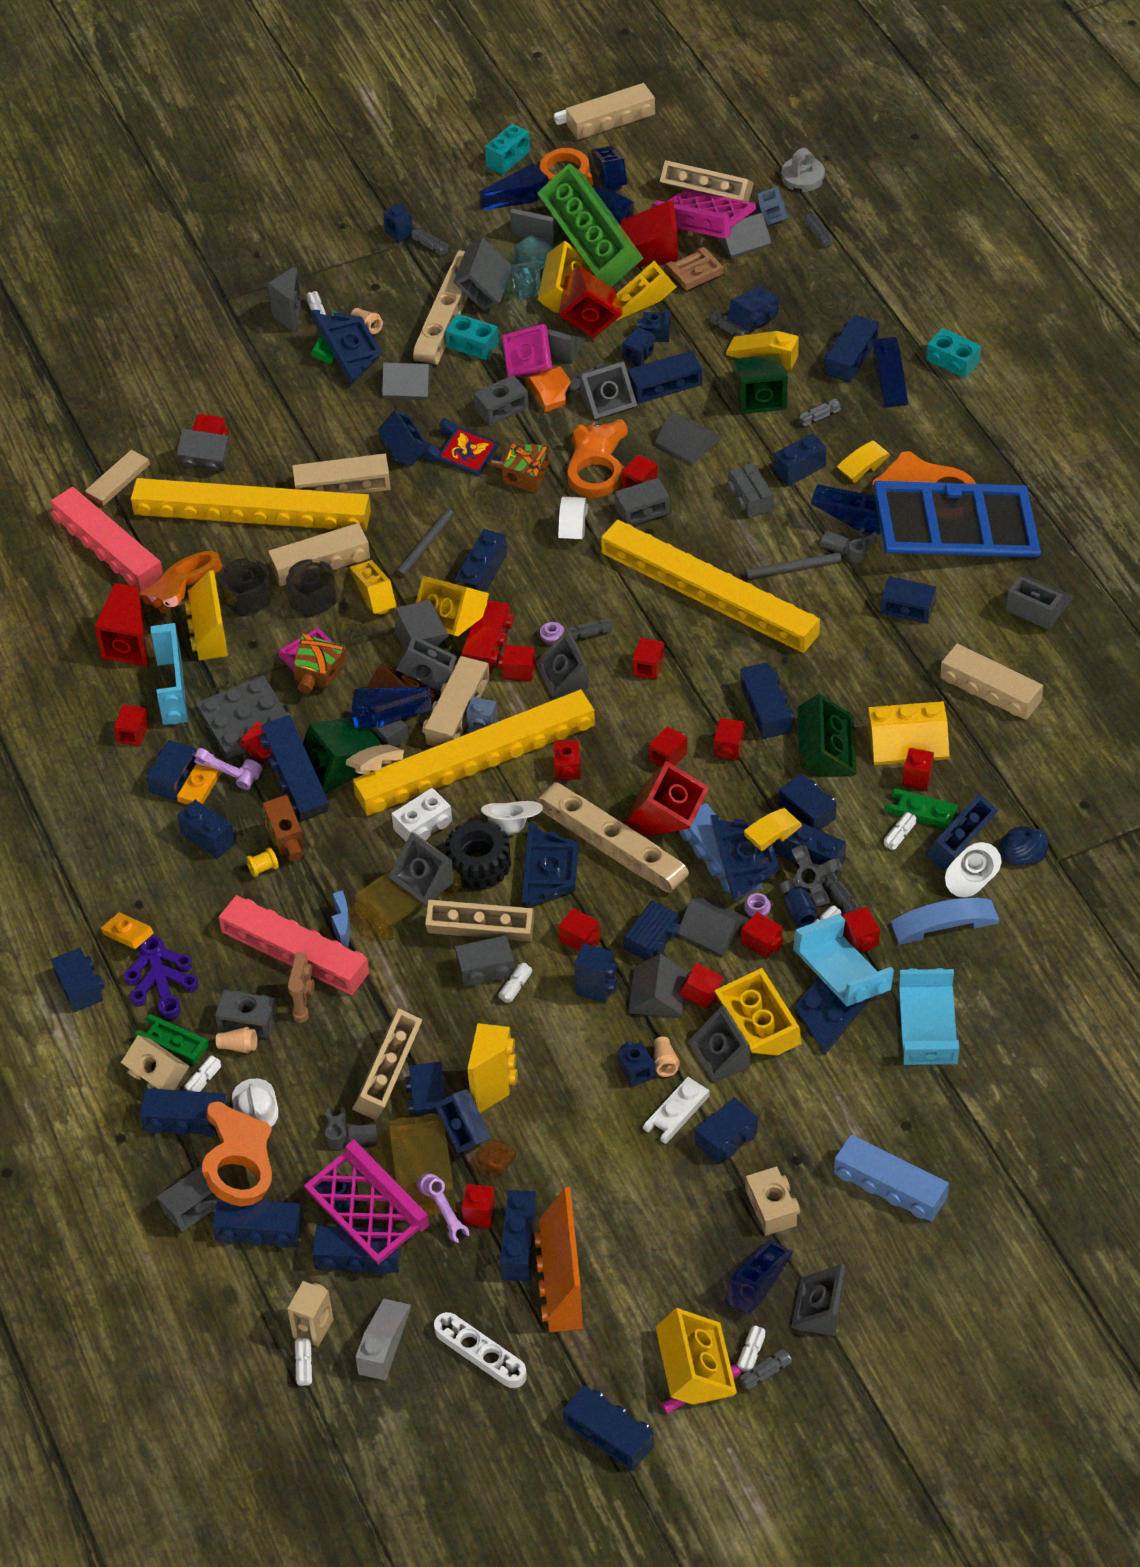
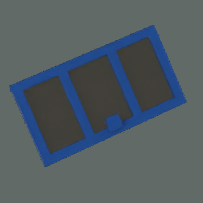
[873,481,1041,558]

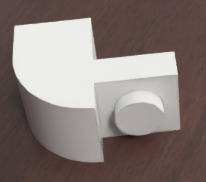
[558,497,588,539]

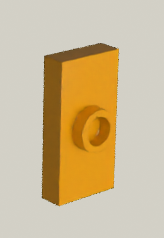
[177,763,222,805]
[100,912,154,949]

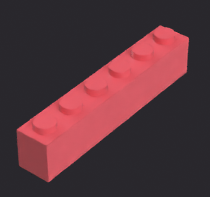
[50,487,163,592]
[219,895,369,995]

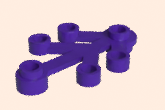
[124,935,198,1020]

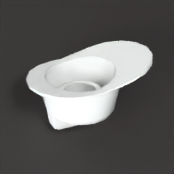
[481,801,543,836]
[945,842,1001,898]
[232,1078,278,1127]

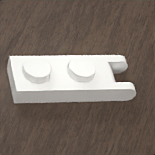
[643,1077,710,1144]

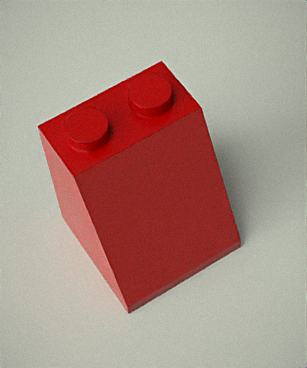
[621,200,678,267]
[558,266,623,338]
[95,583,149,667]
[624,761,710,837]

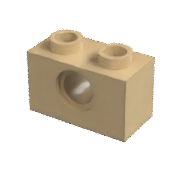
[121,1035,189,1090]
[746,1166,800,1236]
[287,1281,333,1347]

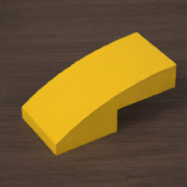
[837,440,890,484]
[744,808,802,852]

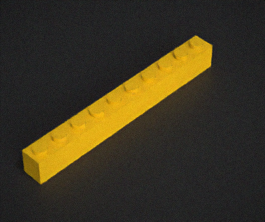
[131,478,371,532]
[601,519,820,653]
[353,689,595,816]

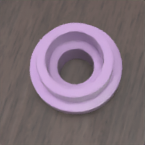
[540,622,564,645]
[744,893,771,917]

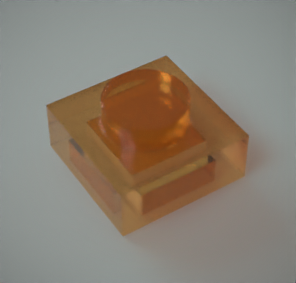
[477,1138,516,1176]

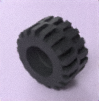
[445,820,511,890]

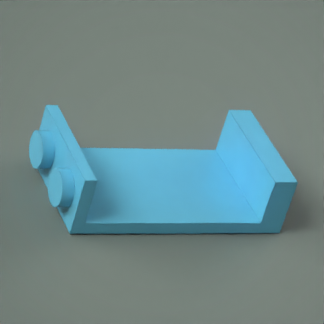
[150,623,188,725]
[793,914,894,1006]
[899,968,959,1065]

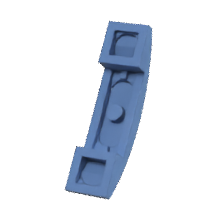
[891,898,999,945]

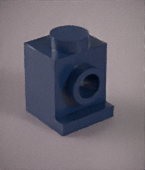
[383,204,415,243]
[637,309,671,342]
[622,327,656,366]
[617,1041,656,1087]

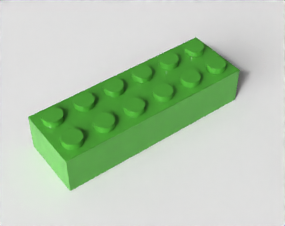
[538,163,643,287]

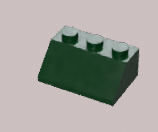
[798,693,856,777]

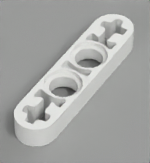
[434,1312,527,1388]

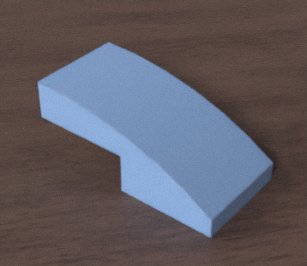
[331,890,350,948]

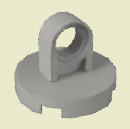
[781,148,825,192]

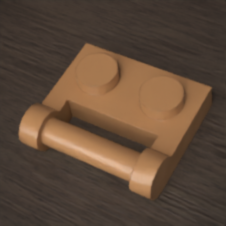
[664,247,724,291]
[288,952,315,1023]

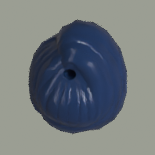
[999,826,1048,866]

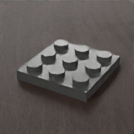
[196,675,288,759]

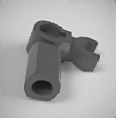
[821,527,876,563]
[325,1107,378,1150]

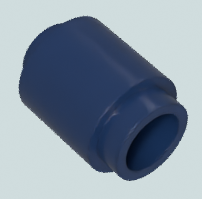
[784,887,817,927]

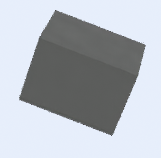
[511,208,562,245]
[716,213,771,259]
[268,267,301,332]
[529,324,585,364]
[580,361,638,419]
[382,362,433,400]
[655,412,721,466]
[395,600,449,649]
[535,630,588,699]
[388,832,454,904]
[677,897,749,958]
[629,954,687,1018]
[688,1006,750,1082]
[791,1264,845,1336]

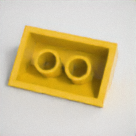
[538,241,595,313]
[185,570,228,661]
[416,576,489,636]
[867,701,950,765]
[715,968,802,1055]
[468,1023,518,1113]
[655,1308,737,1405]

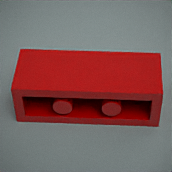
[461,600,514,674]

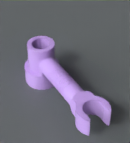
[194,748,263,790]
[416,1173,469,1243]

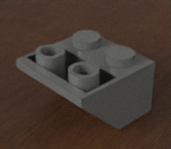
[1006,576,1073,630]

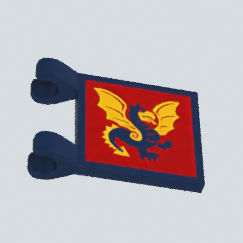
[423,418,499,477]

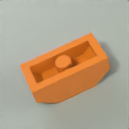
[525,366,571,412]

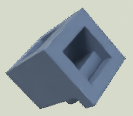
[757,186,788,225]
[467,697,498,734]

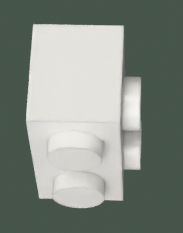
[391,788,452,841]

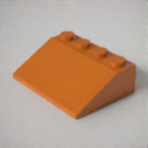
[534,1187,583,1332]

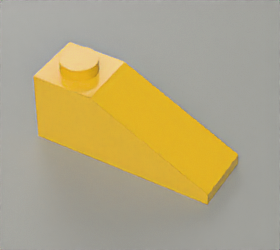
[616,261,677,321]
[726,331,799,371]
[349,560,397,614]

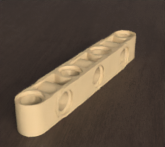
[413,250,468,365]
[536,782,689,893]

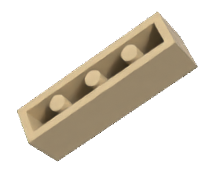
[566,83,655,140]
[660,160,754,202]
[292,453,391,494]
[268,523,370,586]
[940,643,1043,720]
[422,656,490,747]
[425,900,534,942]
[352,1008,422,1121]

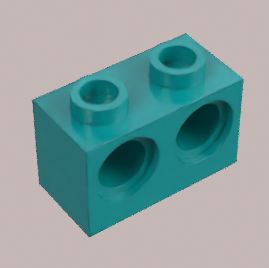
[485,123,530,175]
[445,314,499,360]
[926,328,981,378]

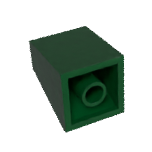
[733,354,788,414]
[303,716,382,793]

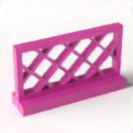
[652,189,756,239]
[304,1139,429,1265]

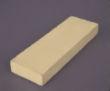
[85,449,150,506]

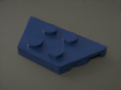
[311,310,382,384]
[710,815,779,899]
[522,823,579,908]
[794,977,872,1055]

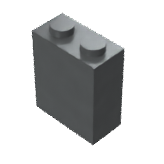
[454,237,513,311]

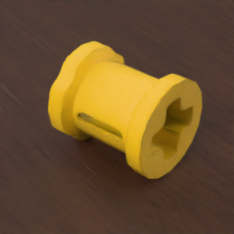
[246,847,279,878]

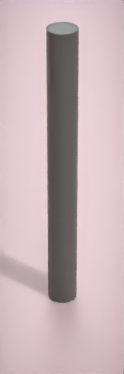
[396,509,454,578]
[745,552,841,580]

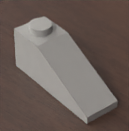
[356,1299,411,1381]

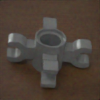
[779,845,843,907]

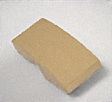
[346,745,404,774]

